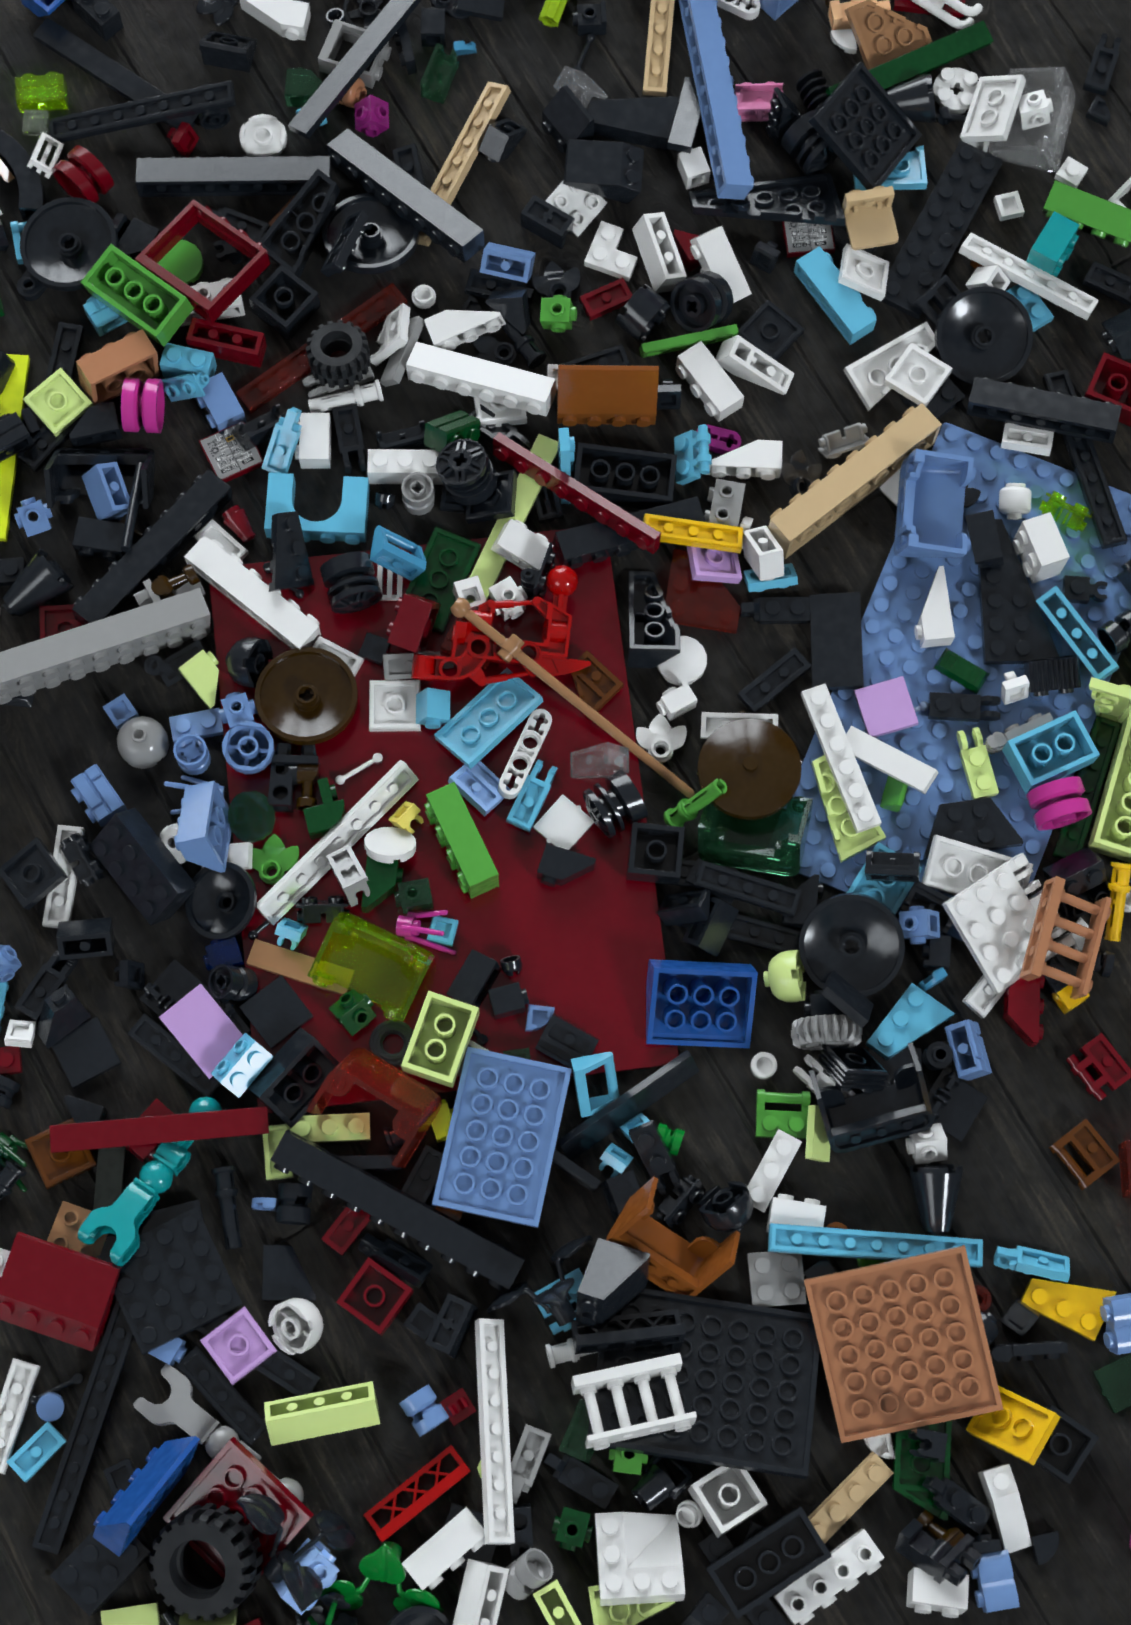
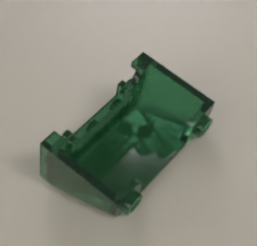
[698,796,813,877]

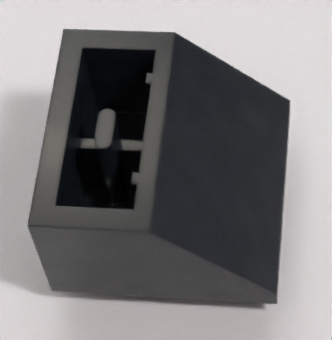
[1043,847,1111,921]

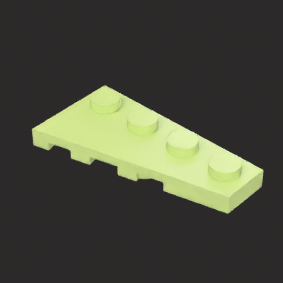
[811,755,886,863]

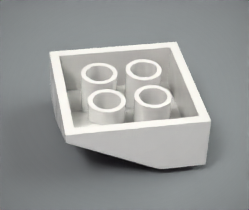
[595,1512,685,1606]

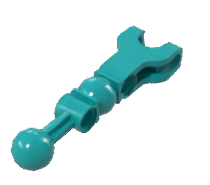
[78,1096,222,1266]

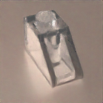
[570,742,629,778]

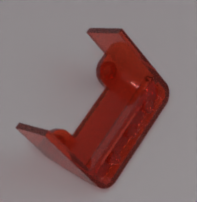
[306,1048,442,1168]

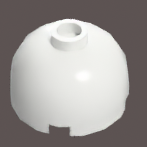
[268,1298,324,1355]

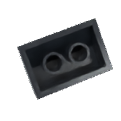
[248,1027,346,1128]

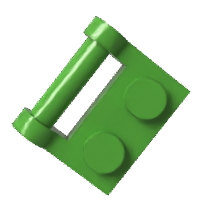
[755,1089,811,1140]

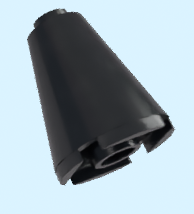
[886,73,936,123]
[3,549,75,617]
[909,1163,963,1236]

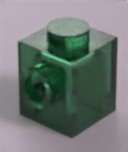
[394,878,434,914]

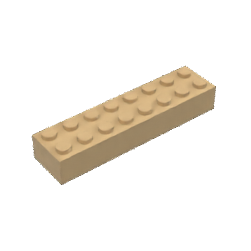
[767,403,942,559]

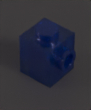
[203,937,245,970]

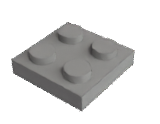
[747,1252,807,1307]

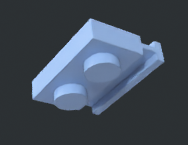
[448,761,511,816]

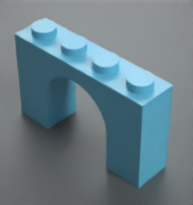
[264,473,370,545]

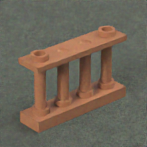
[1019,876,1112,1000]

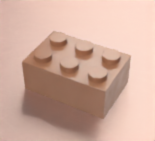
[76,329,160,406]

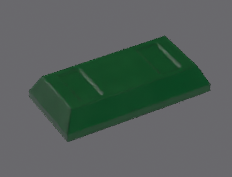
[933,648,990,694]

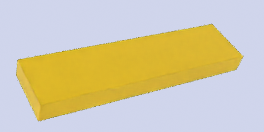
[643,513,743,553]

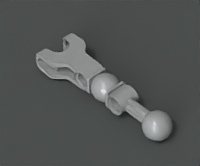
[133,1364,304,1502]

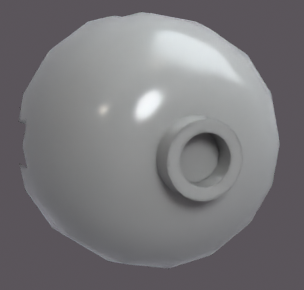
[117,716,169,769]

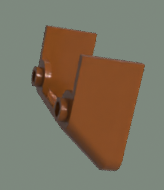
[606,1176,740,1296]

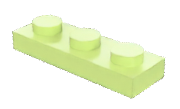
[290,1113,371,1143]

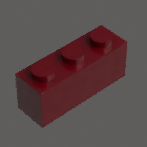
[186,317,267,368]

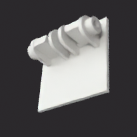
[545,180,607,237]

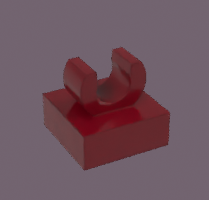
[167,122,199,158]
[439,1388,477,1426]

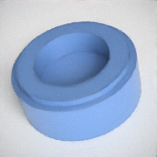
[36,1392,65,1422]

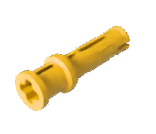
[1104,862,1131,942]

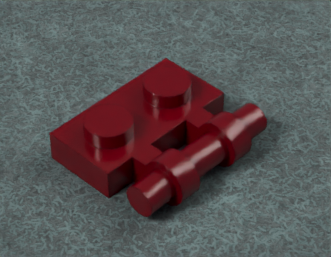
[1066,1033,1131,1102]

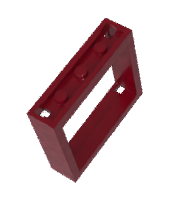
[135,199,270,324]

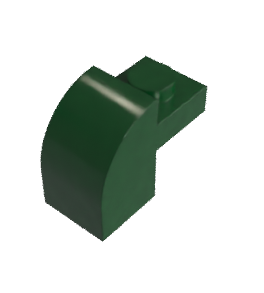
[303,777,346,840]

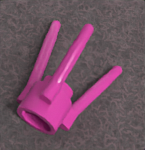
[396,910,456,955]

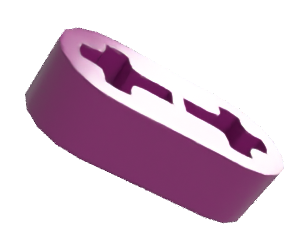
[696,424,741,455]

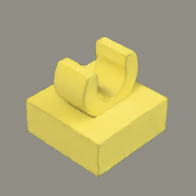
[388,801,424,834]

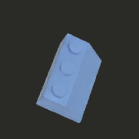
[174,781,232,873]

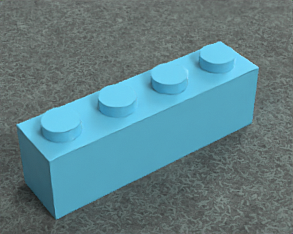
[794,246,877,345]
[1036,585,1119,680]

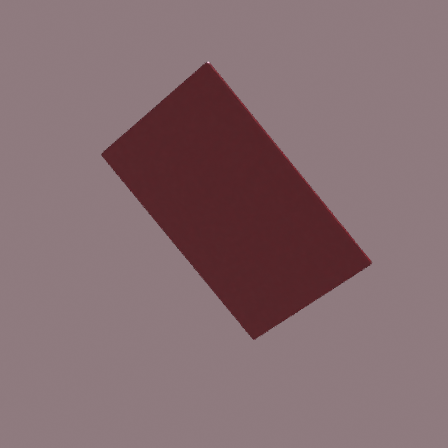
[210,529,679,1114]

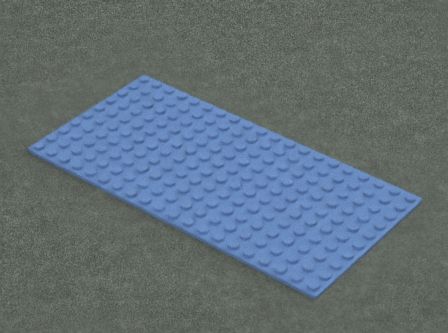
[764,423,1131,942]

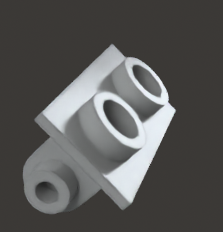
[818,422,869,459]

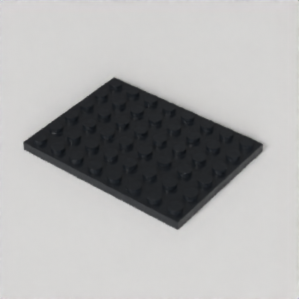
[587,1289,820,1479]

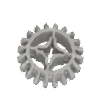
[791,1014,863,1051]

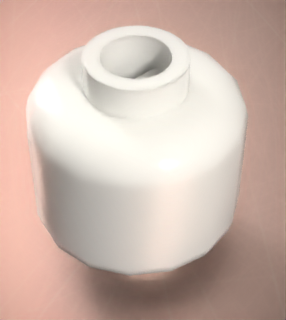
[999,483,1032,520]

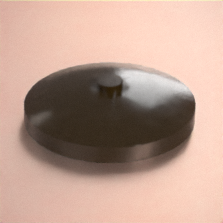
[255,647,358,745]
[698,719,802,820]

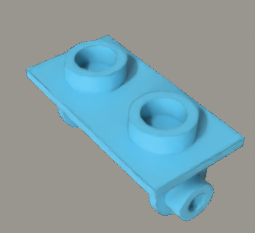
[162,372,210,402]

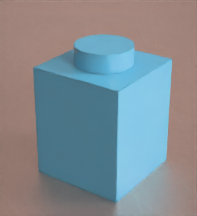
[416,687,450,729]

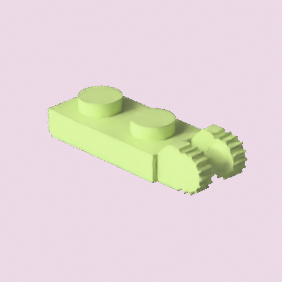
[956,727,999,800]

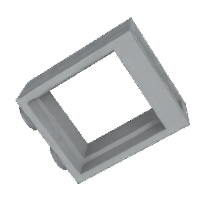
[318,19,391,89]

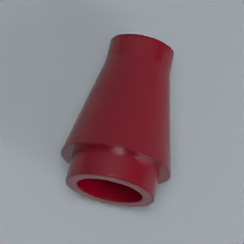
[222,505,256,544]

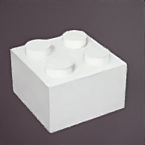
[1012,512,1070,584]
[688,1466,768,1538]

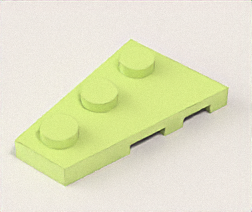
[1089,677,1131,724]
[588,1585,675,1625]

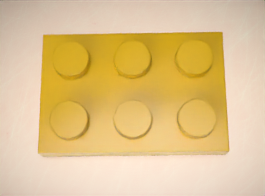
[966,1385,1061,1466]

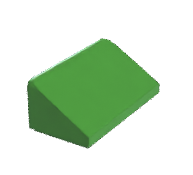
[880,775,908,812]

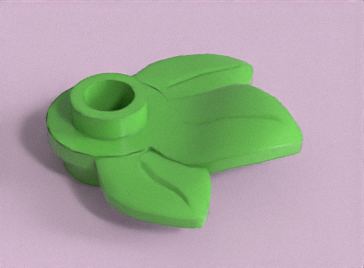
[252,834,300,885]

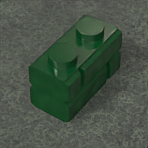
[424,410,481,452]

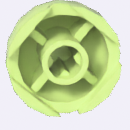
[763,950,806,1002]

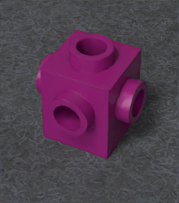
[355,94,389,138]

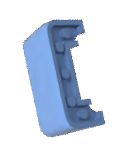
[894,449,976,558]

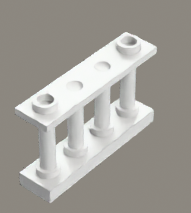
[571,1353,697,1450]

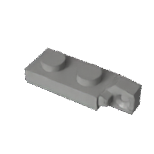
[383,651,454,680]
[511,1424,552,1504]

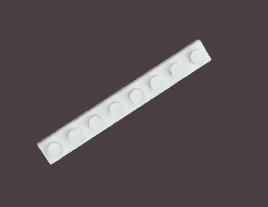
[256,760,419,925]
[475,1318,515,1545]

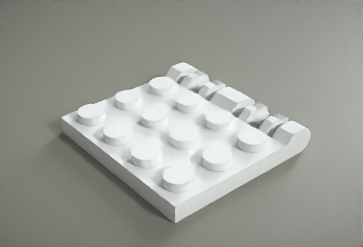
[942,853,1076,994]

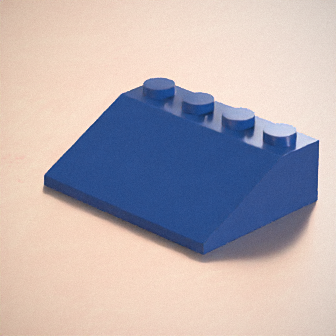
[646,959,758,1048]
[93,1436,200,1557]

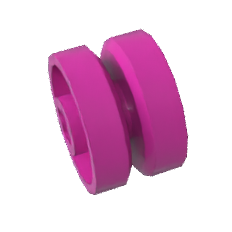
[121,377,165,433]
[1026,776,1092,831]

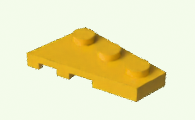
[1021,1278,1116,1341]

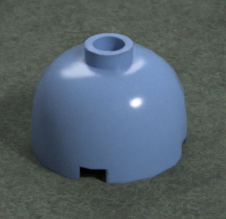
[222,721,274,774]

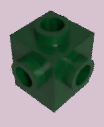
[329,988,376,1036]
[551,1506,593,1552]

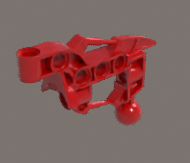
[411,565,591,687]

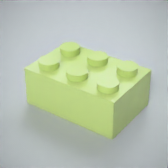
[401,991,480,1088]

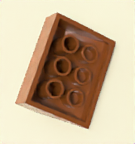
[557,365,659,427]

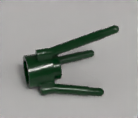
[0,1132,29,1192]

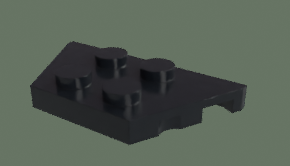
[924,797,1023,859]

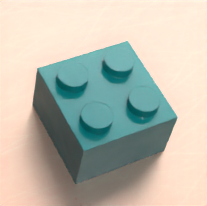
[1026,211,1080,278]

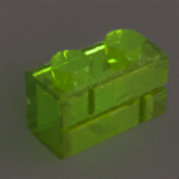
[15,72,68,113]

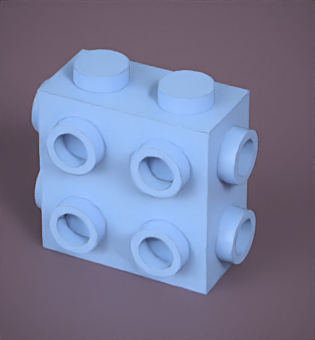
[270,1538,340,1615]

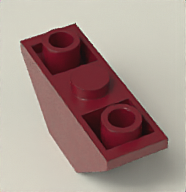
[1003,975,1045,1047]

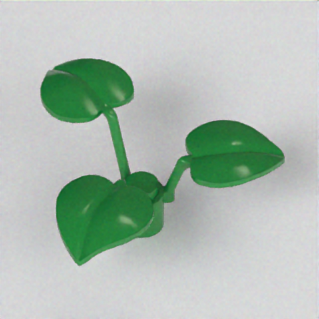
[321,1541,444,1613]

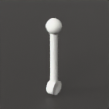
[335,753,383,785]

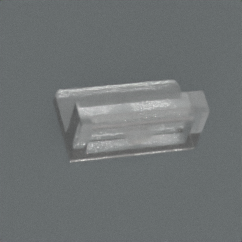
[554,66,608,108]

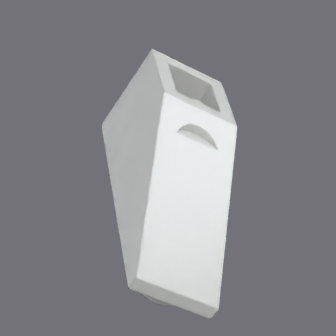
[424,310,506,351]
[706,440,782,480]

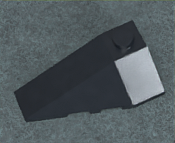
[628,571,681,668]

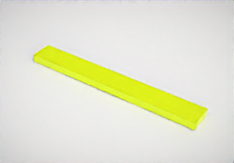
[0,354,30,542]

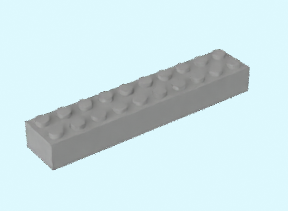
[0,588,210,705]

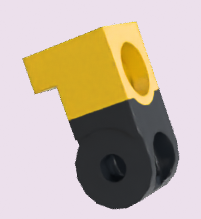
[1044,963,1090,1015]

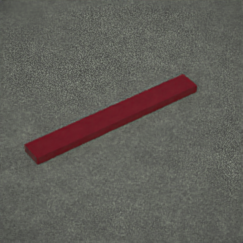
[49,1106,269,1153]

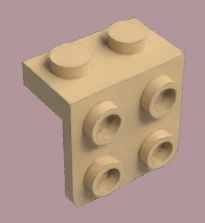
[842,186,899,250]

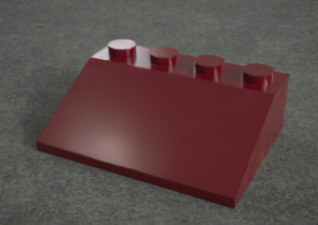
[0,1232,121,1351]

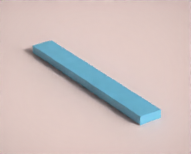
[768,1223,983,1268]

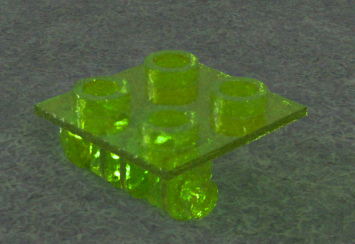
[1038,491,1092,532]

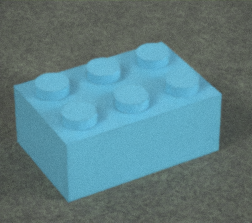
[1002,710,1100,794]

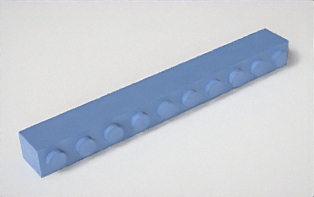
[678,0,754,200]

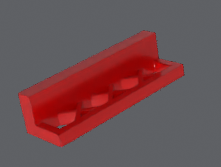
[364,1445,471,1542]

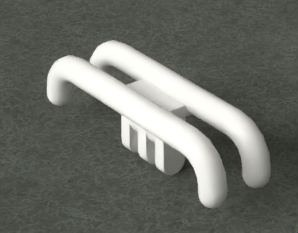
[911,0,983,30]

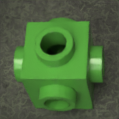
[540,295,577,333]
[608,1449,648,1475]

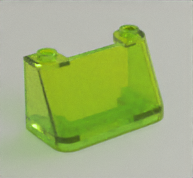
[307,911,435,1022]

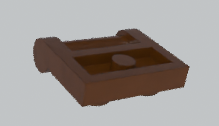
[1048,1119,1120,1190]

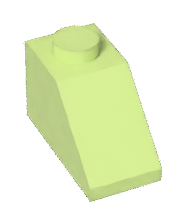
[178,650,219,709]

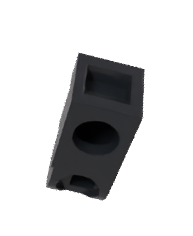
[510,1503,533,1560]

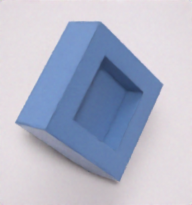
[103,693,139,730]

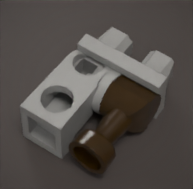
[134,564,206,607]

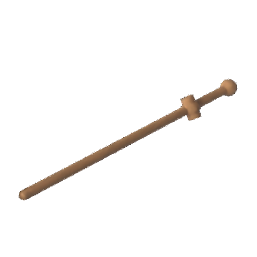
[450,597,695,798]

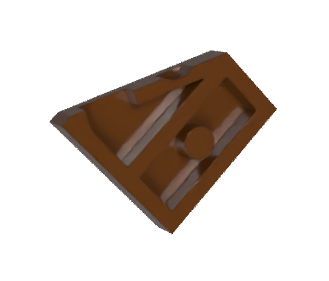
[571,650,624,721]

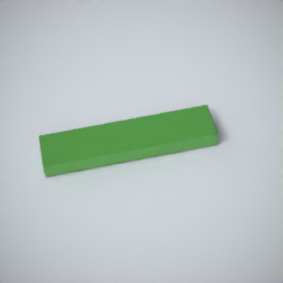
[639,324,738,358]

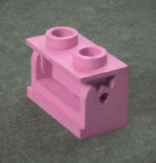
[734,82,783,122]

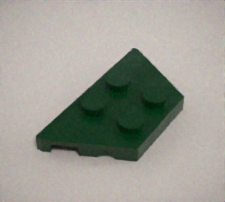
[892,1420,952,1520]

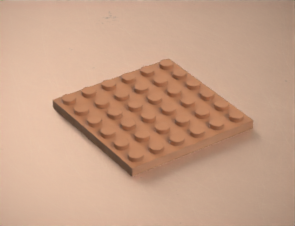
[804,1245,1004,1443]

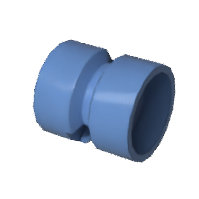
[173,733,211,775]
[399,1384,449,1437]

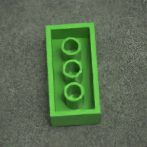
[1043,180,1131,248]
[81,244,194,347]
[424,782,499,899]

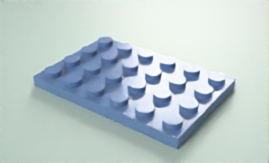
[432,1046,572,1228]

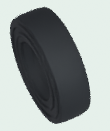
[369,1020,413,1068]

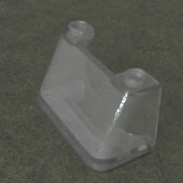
[989,67,1075,172]

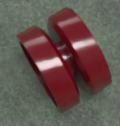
[52,145,114,203]

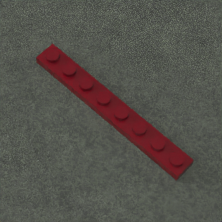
[493,432,661,554]

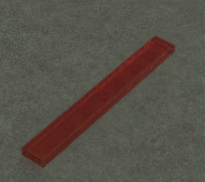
[236,283,408,414]

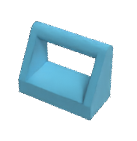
[571,1052,620,1118]

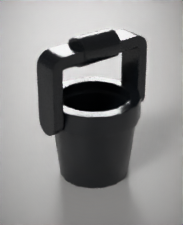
[631,1456,693,1511]

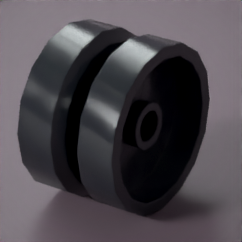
[670,271,734,332]

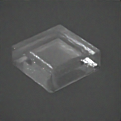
[22,109,49,136]

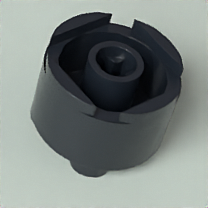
[615,284,670,343]

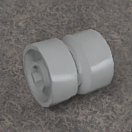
[401,472,435,515]
[505,1548,553,1600]

